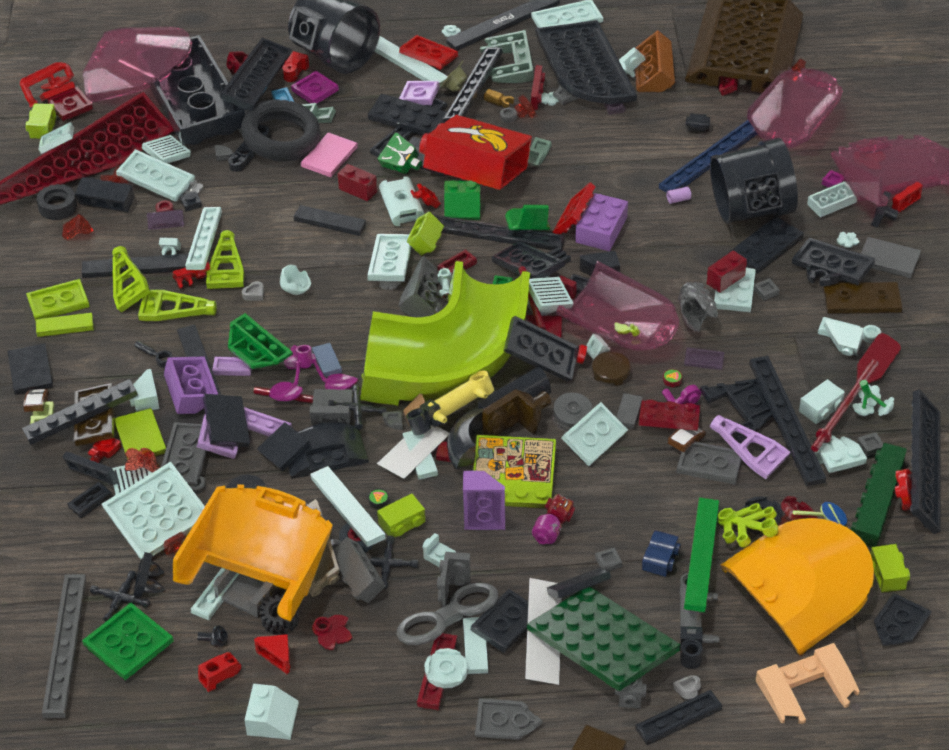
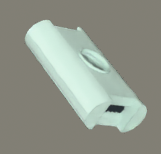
[379,177,424,226]

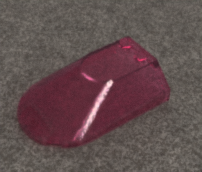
[747,68,842,148]
[557,261,679,351]

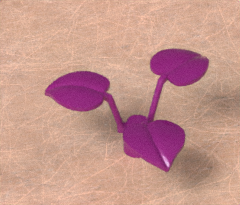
[269,345,358,401]

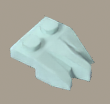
[815,434,867,473]

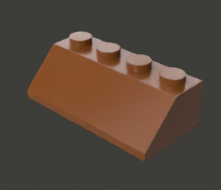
[635,30,675,92]

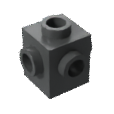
[615,677,646,708]

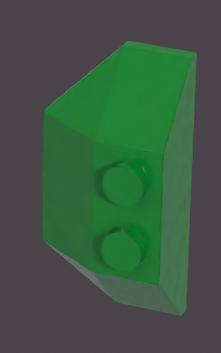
[228,313,293,369]

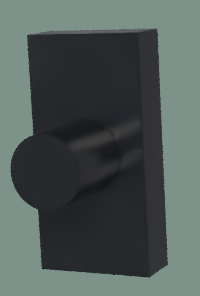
[871,191,899,228]

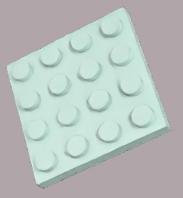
[102,462,205,560]

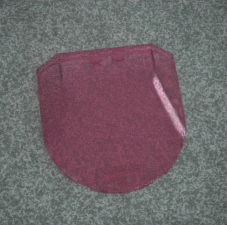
[83,26,192,103]

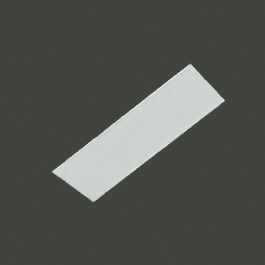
[377,426,449,478]

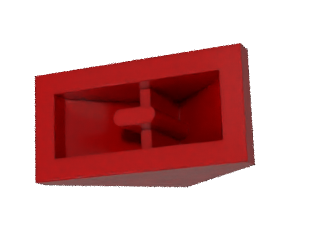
[254,634,290,674]

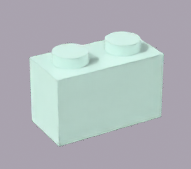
[799,379,845,424]

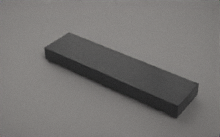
[293,205,366,236]
[635,689,722,745]

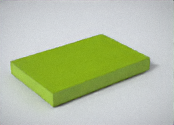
[26,279,90,321]
[114,408,166,464]

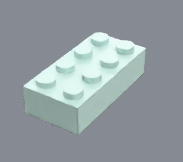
[807,181,858,217]

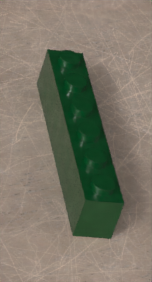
[851,443,907,548]

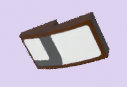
[23,389,48,412]
[668,428,706,452]

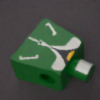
[377,132,422,174]

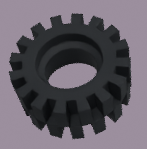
[260,595,299,635]

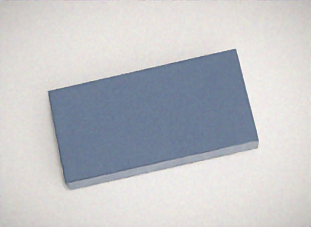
[312,343,342,377]

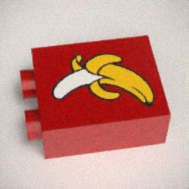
[419,115,532,190]

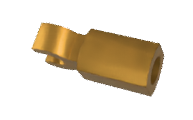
[484,89,514,108]

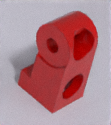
[282,51,309,82]
[198,652,242,692]

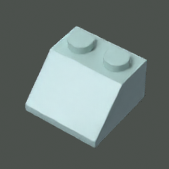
[245,684,299,740]

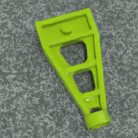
[206,230,244,289]
[112,246,150,313]
[138,290,217,321]

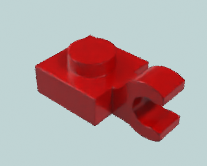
[410,184,441,208]
[88,438,122,463]

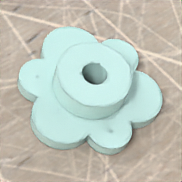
[442,25,461,38]

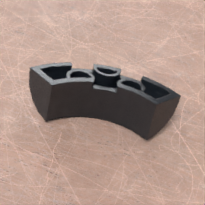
[447,407,483,469]

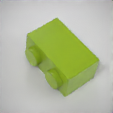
[26,104,57,139]
[406,211,444,256]
[377,494,426,538]
[871,544,910,593]

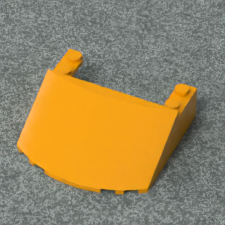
[173,485,333,621]

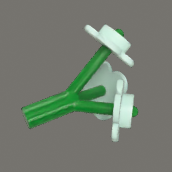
[852,380,894,416]

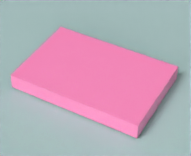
[301,133,358,177]

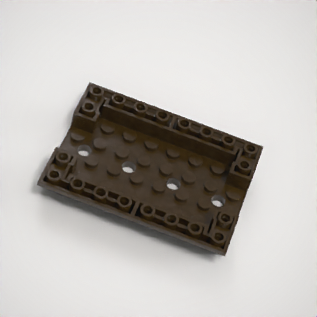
[685,0,803,96]

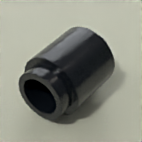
[685,113,710,132]

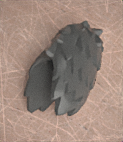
[678,282,718,332]

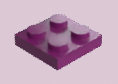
[291,71,339,104]

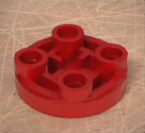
[895,469,912,511]

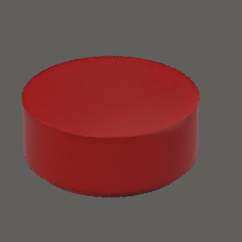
[576,344,587,364]

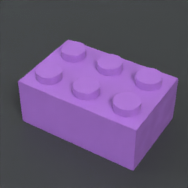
[576,193,628,251]

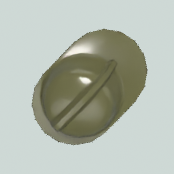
[442,61,467,92]

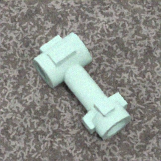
[438,268,452,301]

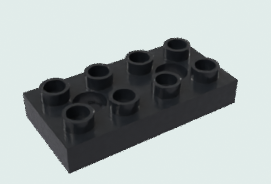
[137,35,245,146]

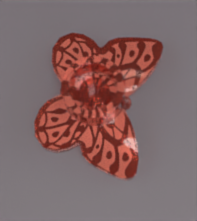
[125,448,160,473]

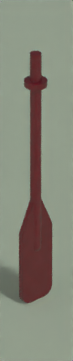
[811,333,901,452]

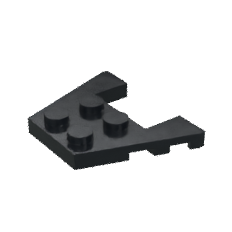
[700,379,773,444]

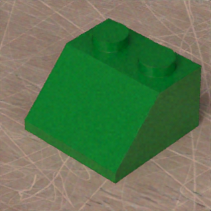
[444,180,480,220]

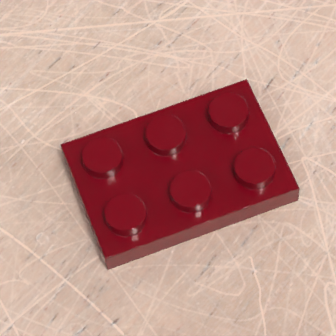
[639,400,700,431]

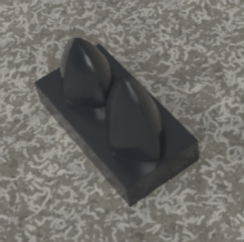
[133,552,165,598]

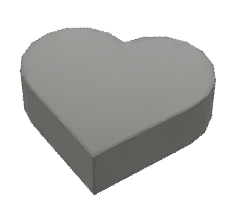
[242,281,264,301]
[673,675,701,699]

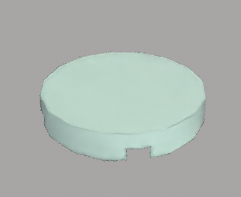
[425,648,468,688]

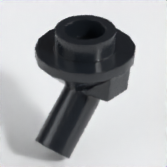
[197,625,228,647]

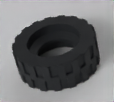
[36,184,77,220]

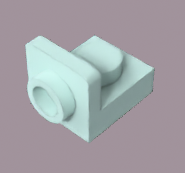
[619,48,646,77]
[423,533,456,567]

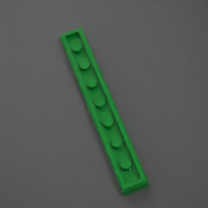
[684,497,719,612]

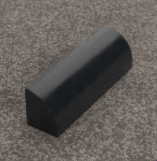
[478,366,551,409]

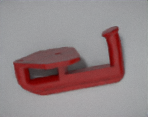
[20,62,74,108]

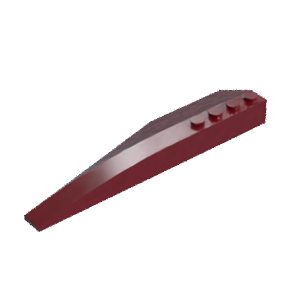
[0,92,174,205]

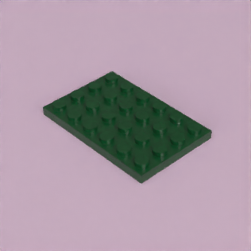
[527,587,680,691]

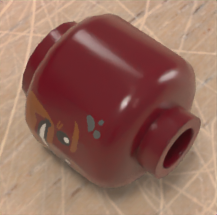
[544,494,576,524]

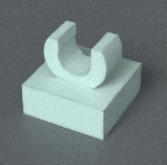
[159,238,181,255]
[586,334,611,360]

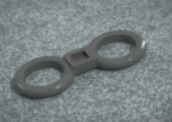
[396,583,498,646]

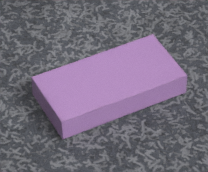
[212,357,252,376]

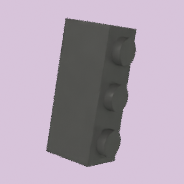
[333,537,386,603]

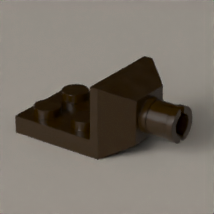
[483,389,551,436]

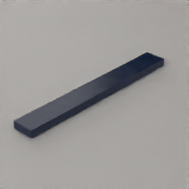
[659,119,763,193]

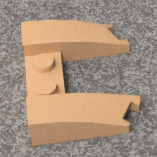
[756,643,860,724]

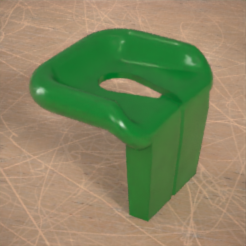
[505,205,551,230]

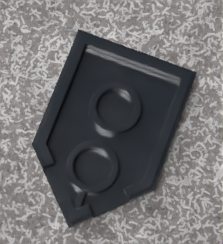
[874,592,932,646]

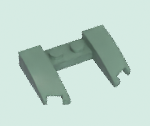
[480,30,534,83]

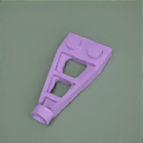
[710,415,790,479]

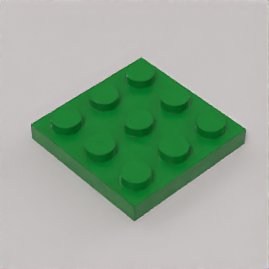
[82,603,174,681]

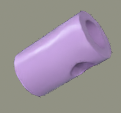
[667,187,691,204]

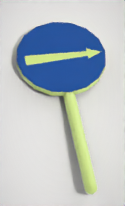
[793,502,847,526]

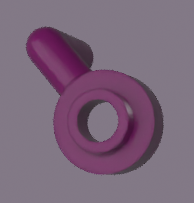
[662,385,701,404]

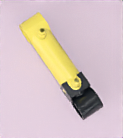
[406,371,494,435]

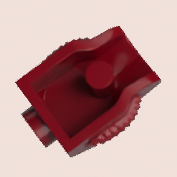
[226,51,249,75]

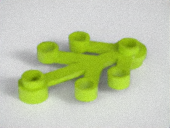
[718,503,778,547]

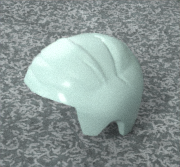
[280,265,311,295]

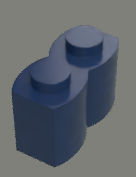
[642,530,681,577]

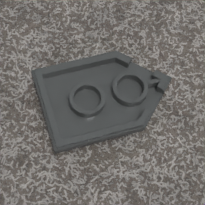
[475,698,543,740]

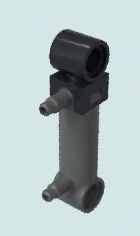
[679,573,719,669]

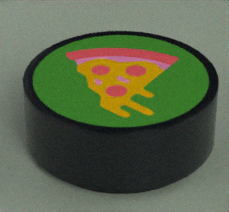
[368,489,389,509]

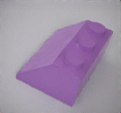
[164,357,218,414]
[463,471,505,530]

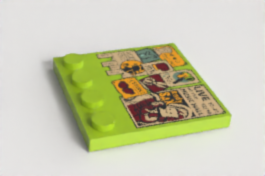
[473,435,556,508]

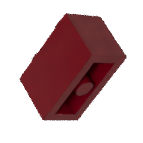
[337,164,377,202]
[706,250,747,293]

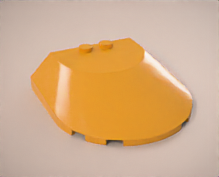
[721,518,874,655]

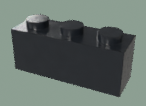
[75,177,135,212]

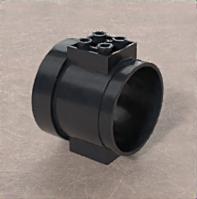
[288,0,380,74]
[710,137,798,224]

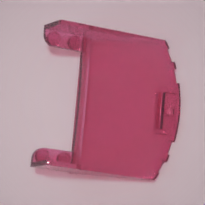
[831,135,949,206]

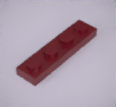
[417,633,457,710]

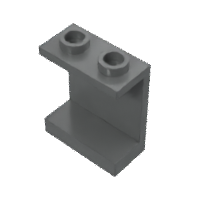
[213,569,280,618]

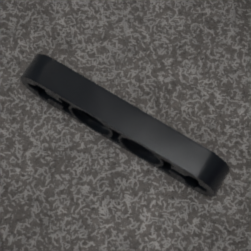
[228,125,270,172]

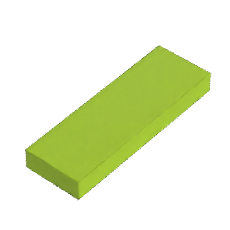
[36,313,93,337]

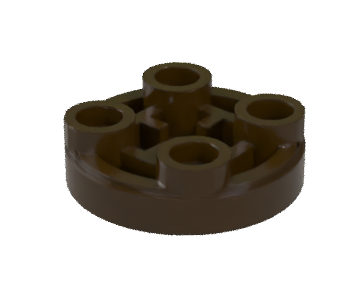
[592,352,631,386]

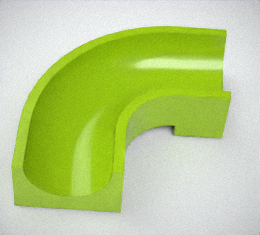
[360,261,530,406]

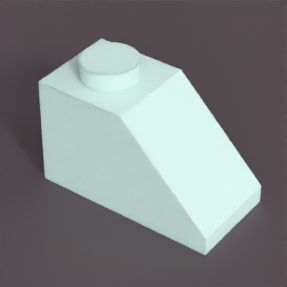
[825,319,863,356]
[130,369,159,412]

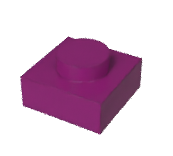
[821,170,846,188]

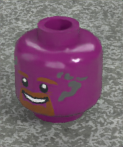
[532,514,562,545]

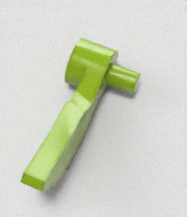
[614,322,640,336]

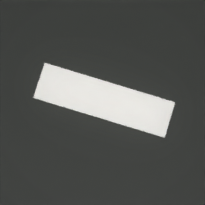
[525,578,562,685]

